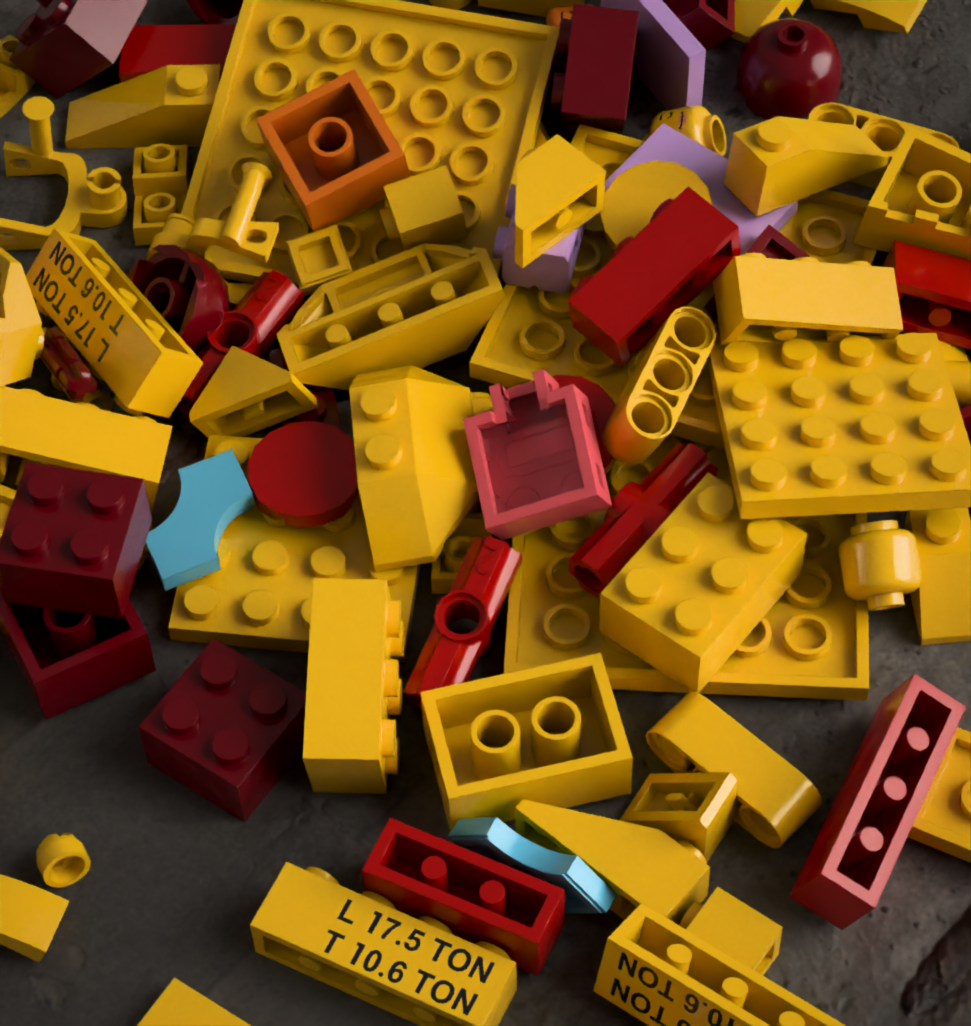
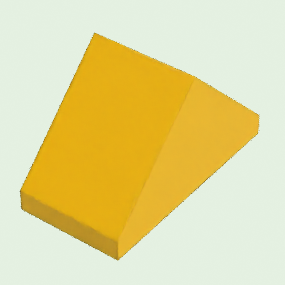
[189,345,318,438]
[620,772,738,862]

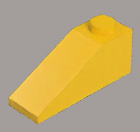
[65,64,222,149]
[724,116,889,217]
[515,799,710,925]

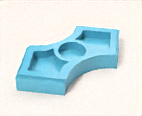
[145,449,255,591]
[448,817,617,914]

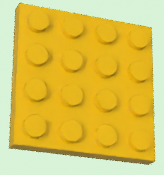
[707,332,971,519]
[168,434,421,662]

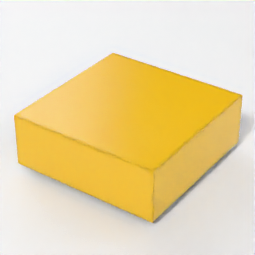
[284,225,353,297]

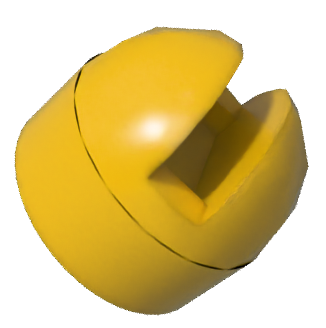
[36,833,91,888]

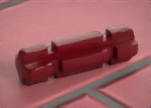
[41,328,97,401]

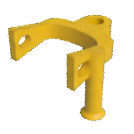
[0,96,128,251]
[146,162,279,309]

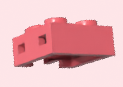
[463,369,612,540]

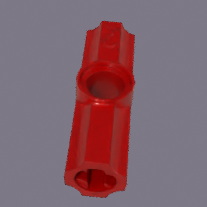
[176,269,305,420]
[569,443,718,598]
[403,535,522,711]

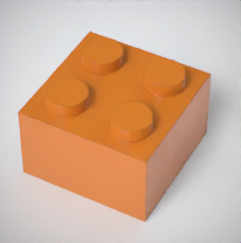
[256,69,410,232]

